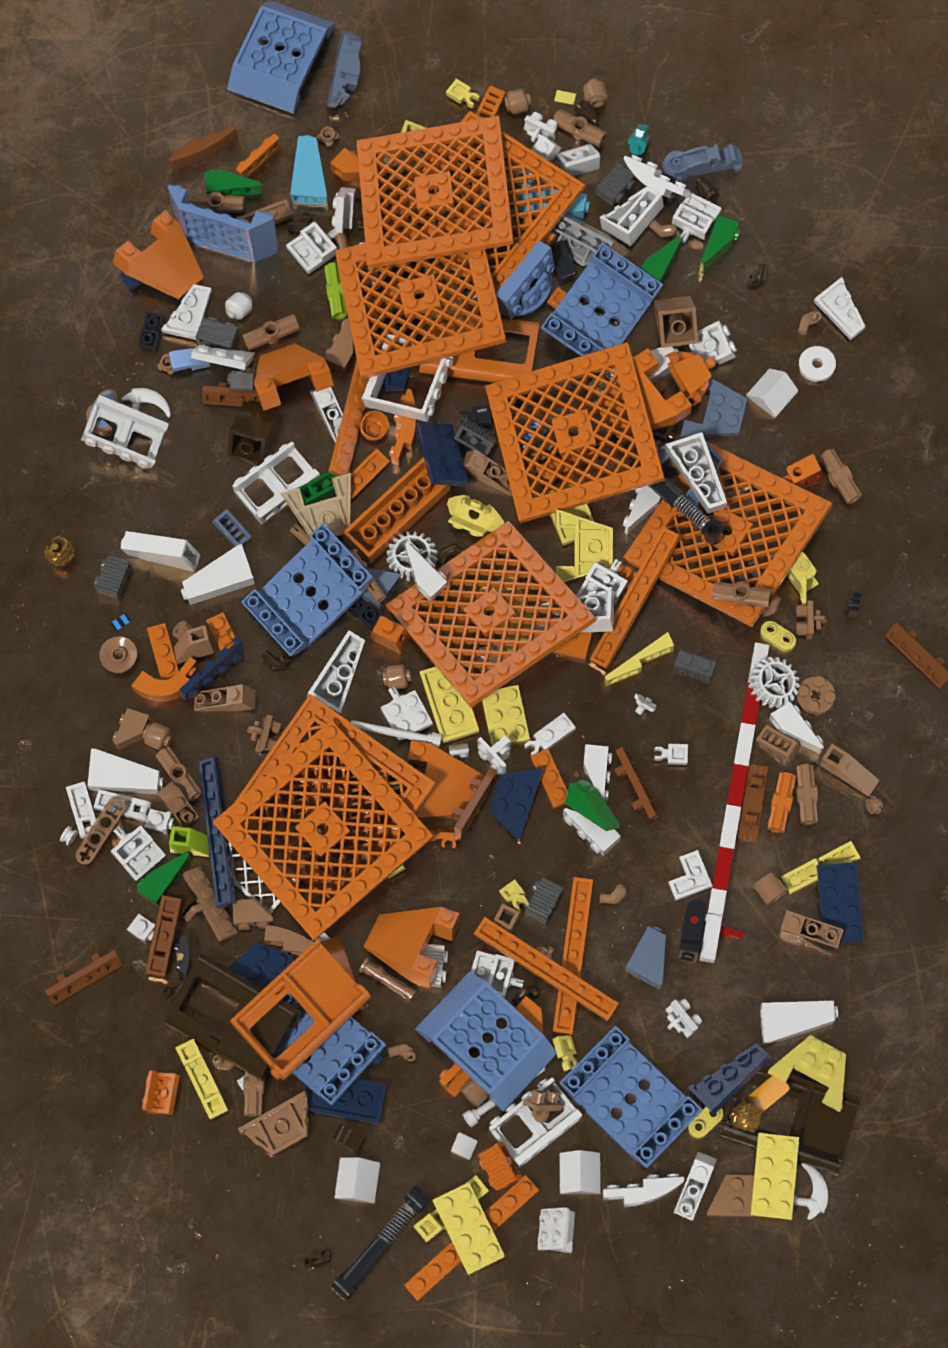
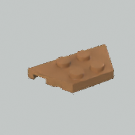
[238,1091,309,1155]
[707,1175,762,1217]

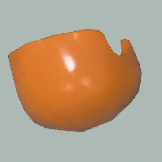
[360,410,389,441]

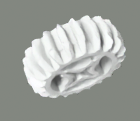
[387,531,437,582]
[748,657,800,708]

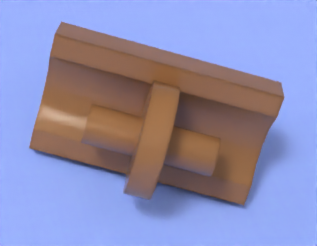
[795,601,827,639]
[247,714,281,752]
[523,1089,563,1122]

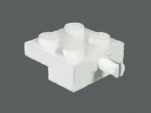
[332,187,356,233]
[672,192,722,243]
[286,221,339,274]
[577,559,629,607]
[381,687,433,742]
[110,825,166,881]
[471,951,524,999]

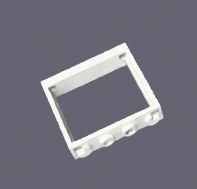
[362,334,453,422]

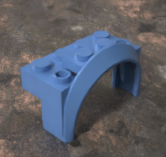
[496,241,555,320]

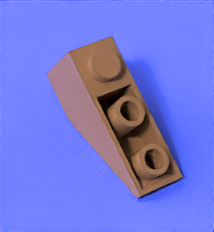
[324,318,354,375]
[462,449,512,496]
[194,684,256,711]
[820,744,879,796]
[780,910,844,948]

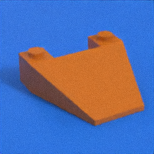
[113,210,204,299]
[254,343,334,411]
[597,348,692,439]
[408,741,485,823]
[364,907,460,989]

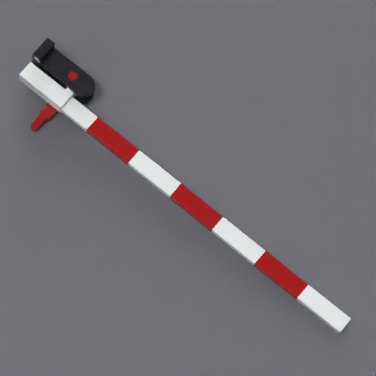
[677,642,769,963]

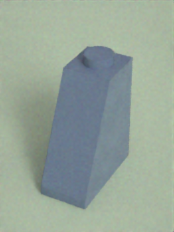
[360,568,401,610]
[625,926,666,989]

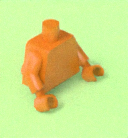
[664,352,716,406]

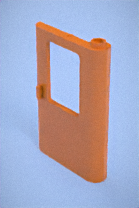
[420,314,540,383]
[230,939,371,1080]

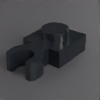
[459,405,493,426]
[846,591,862,618]

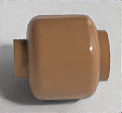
[583,79,608,107]
[504,89,532,114]
[383,664,412,690]
[142,722,172,750]

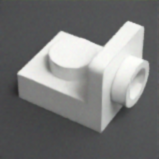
[145,809,175,834]
[127,914,156,944]

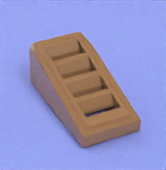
[756,724,800,762]

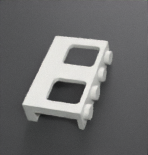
[81,395,169,468]
[232,441,320,525]
[489,1078,582,1168]

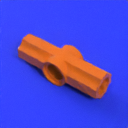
[767,772,796,833]

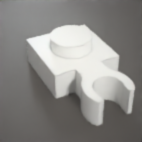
[654,744,688,765]

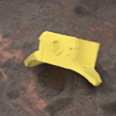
[447,495,504,537]
[770,552,819,604]

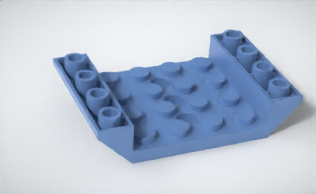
[227,0,335,114]
[168,185,279,263]
[541,243,663,356]
[242,523,373,657]
[415,971,557,1111]
[273,994,386,1105]
[559,1026,703,1168]

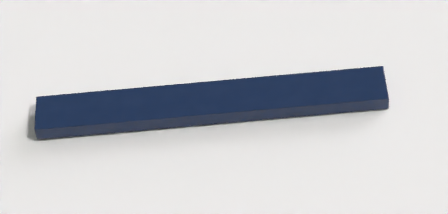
[198,756,236,909]

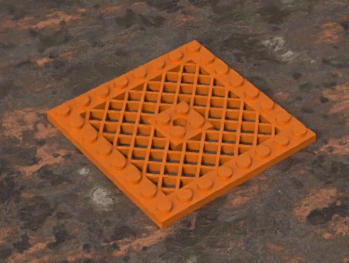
[383,111,586,293]
[356,116,514,269]
[335,214,507,379]
[485,342,665,523]
[623,441,832,627]
[385,521,596,708]
[234,694,436,900]
[213,719,434,941]

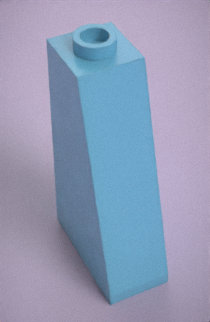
[290,135,328,206]
[516,183,590,223]

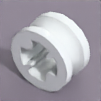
[60,826,78,846]

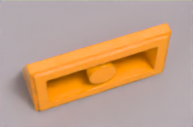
[747,1076,791,1113]

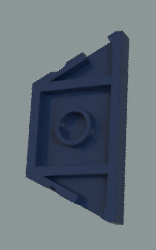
[489,768,544,841]
[228,942,294,988]

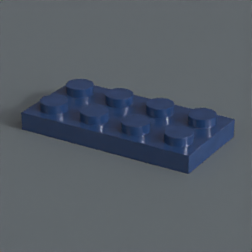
[416,422,468,486]
[816,862,864,943]
[304,1079,387,1125]

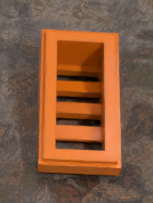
[476,86,506,118]

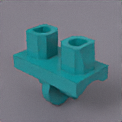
[628,123,651,156]

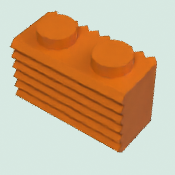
[478,1142,522,1191]

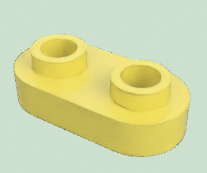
[760,621,796,652]
[688,1107,723,1139]

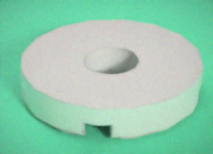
[799,346,836,382]

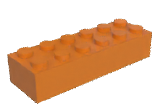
[342,457,451,565]

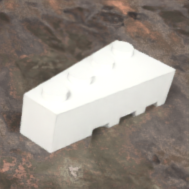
[665,432,727,513]
[535,587,615,632]
[307,631,365,715]

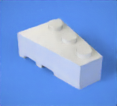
[600,187,664,246]

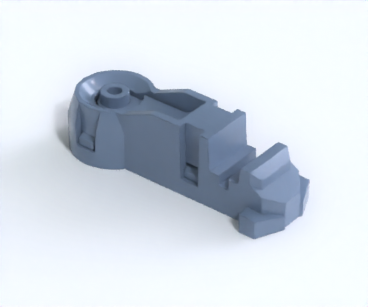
[326,31,362,108]
[662,144,743,183]

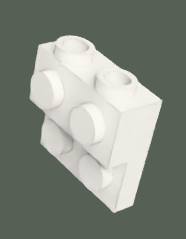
[689,321,737,365]

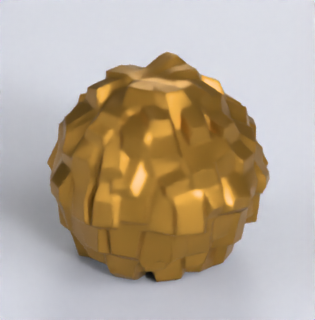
[44,536,75,566]
[730,1101,761,1133]

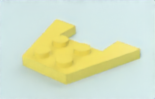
[555,509,613,582]
[768,1035,846,1112]

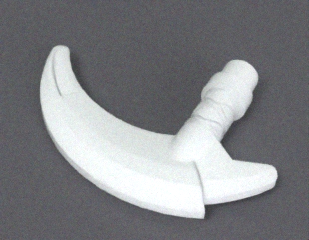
[121,388,171,418]
[793,1163,828,1220]

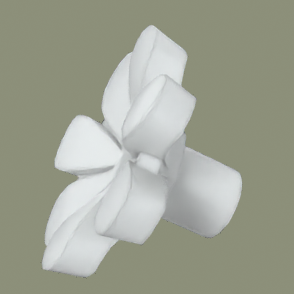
[634,693,657,715]

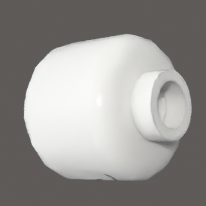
[225,292,252,320]

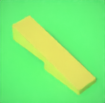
[604,632,674,686]
[781,841,862,894]

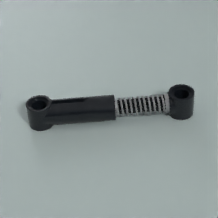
[630,453,723,545]
[330,1185,431,1301]

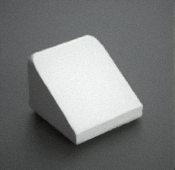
[449,743,469,759]
[451,1132,478,1160]

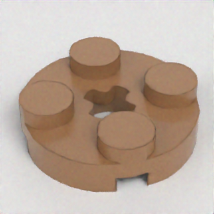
[796,676,835,715]

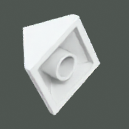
[557,144,600,177]
[746,369,798,418]
[560,1150,601,1194]
[335,1158,380,1204]

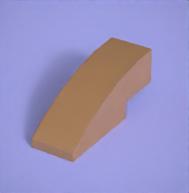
[264,925,313,956]

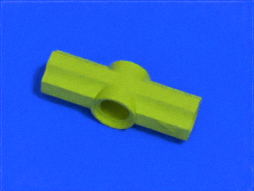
[325,263,348,320]

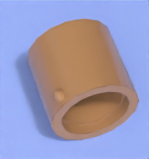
[753,872,788,906]
[459,1078,489,1107]

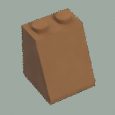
[654,296,698,348]

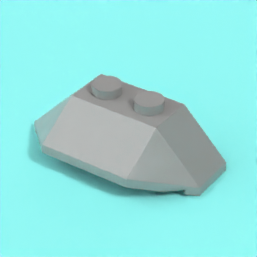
[551,214,614,266]

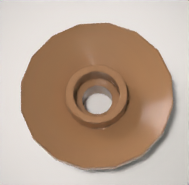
[99,636,137,673]

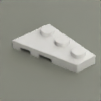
[814,277,865,340]
[161,284,212,340]
[191,345,255,370]

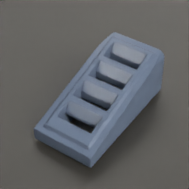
[212,509,252,547]

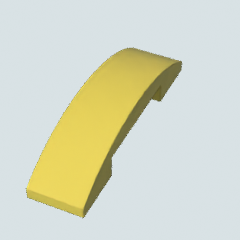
[176,1039,228,1120]
[414,1175,489,1243]

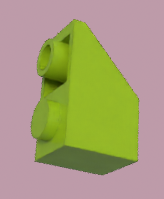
[169,826,210,857]

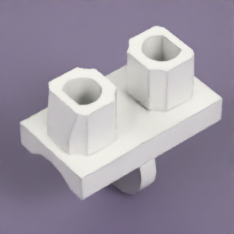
[524,112,557,143]
[666,999,702,1038]

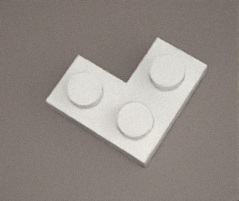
[668,850,712,901]

